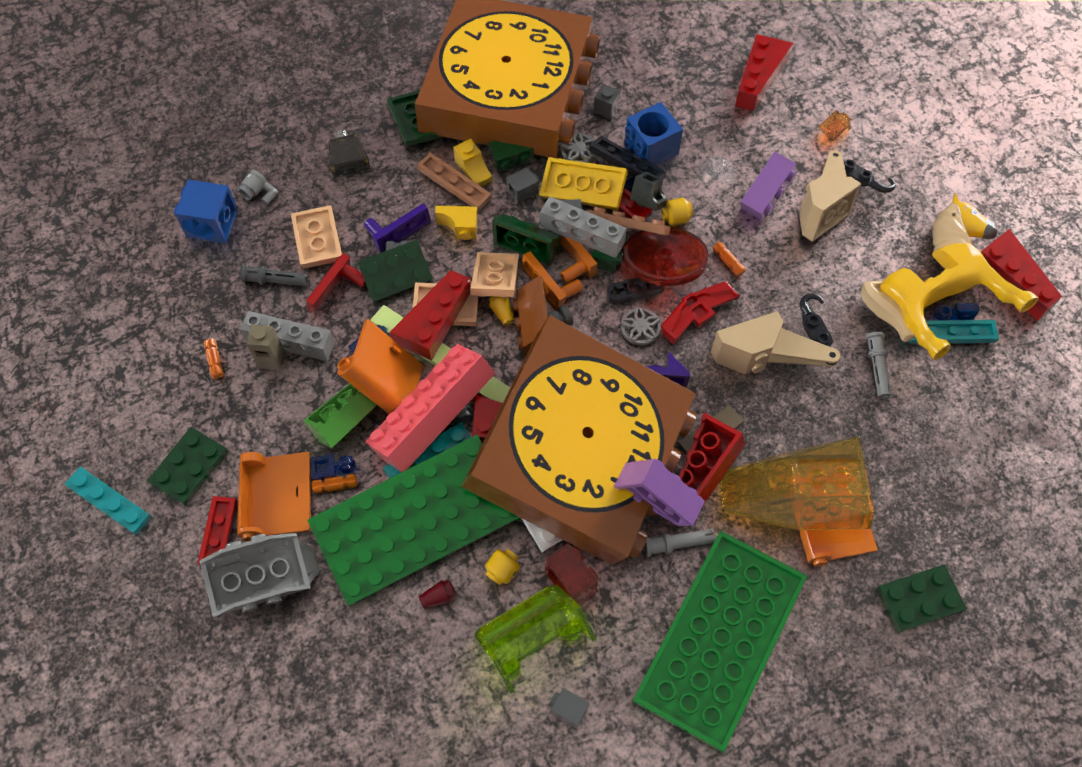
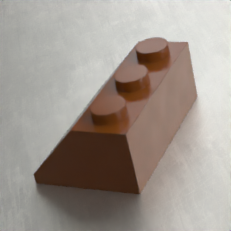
[513,276,548,357]

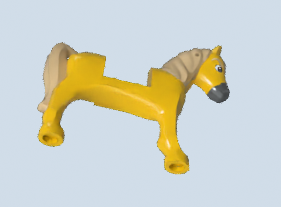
[861,194,1039,360]

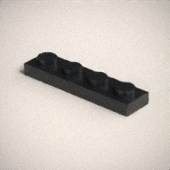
[589,136,666,179]

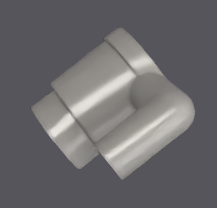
[238,170,278,205]

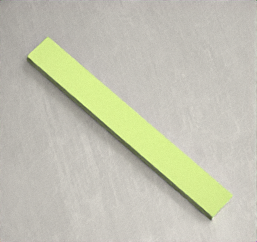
[370,305,510,403]

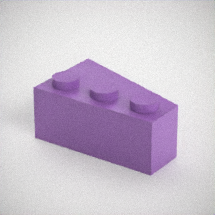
[741,152,797,221]
[614,459,705,526]

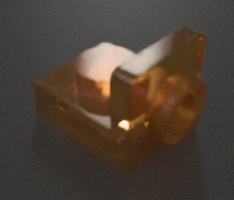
[818,110,852,141]

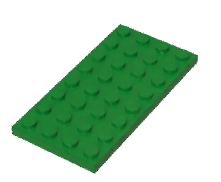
[307,435,520,606]
[632,531,808,753]

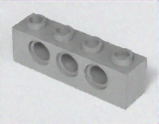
[540,196,627,258]
[240,311,335,362]

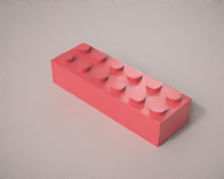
[365,344,496,472]

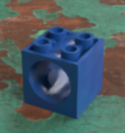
[624,102,683,166]
[174,179,238,243]

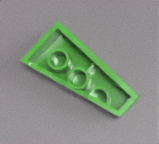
[303,384,376,448]

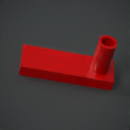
[306,253,366,313]

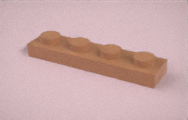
[417,152,492,212]
[586,207,670,235]

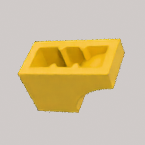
[453,139,493,187]
[435,206,478,240]

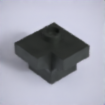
[630,172,668,211]

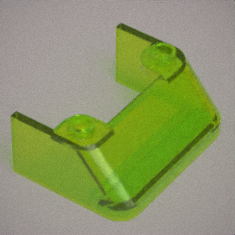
[474,585,597,694]

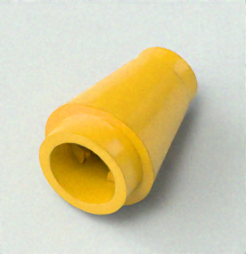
[489,296,515,326]

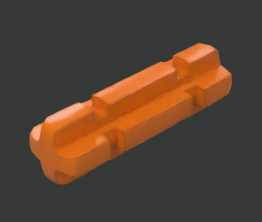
[712,241,746,277]
[204,338,224,379]
[312,474,358,494]

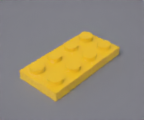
[539,157,628,210]

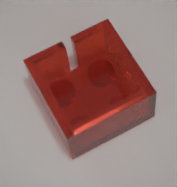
[545,543,599,612]

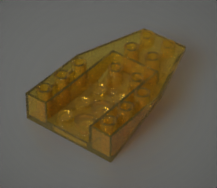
[720,436,874,530]

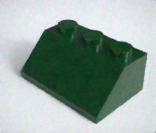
[492,214,561,266]

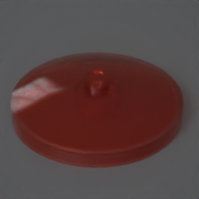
[623,227,709,286]

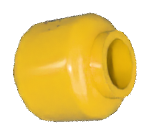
[661,197,693,227]
[485,548,520,585]

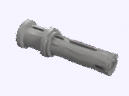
[865,332,892,399]
[643,528,716,558]

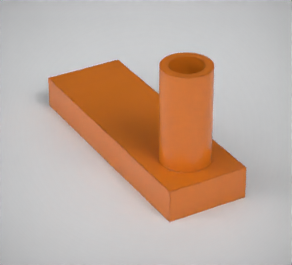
[560,235,597,284]
[521,251,583,311]

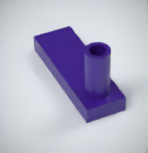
[364,204,431,253]

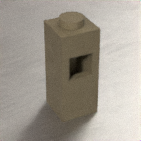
[247,324,285,371]

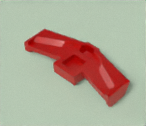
[661,281,740,345]

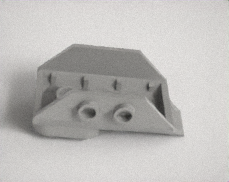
[200,533,320,617]

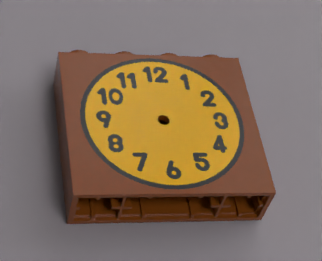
[415,0,600,158]
[461,315,697,565]

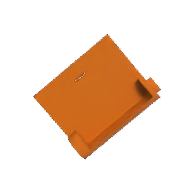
[337,319,424,414]
[237,451,311,542]
[785,471,878,567]

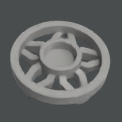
[560,132,597,163]
[620,307,661,346]

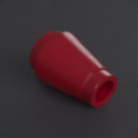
[419,579,457,609]

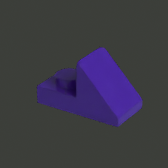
[646,352,690,386]

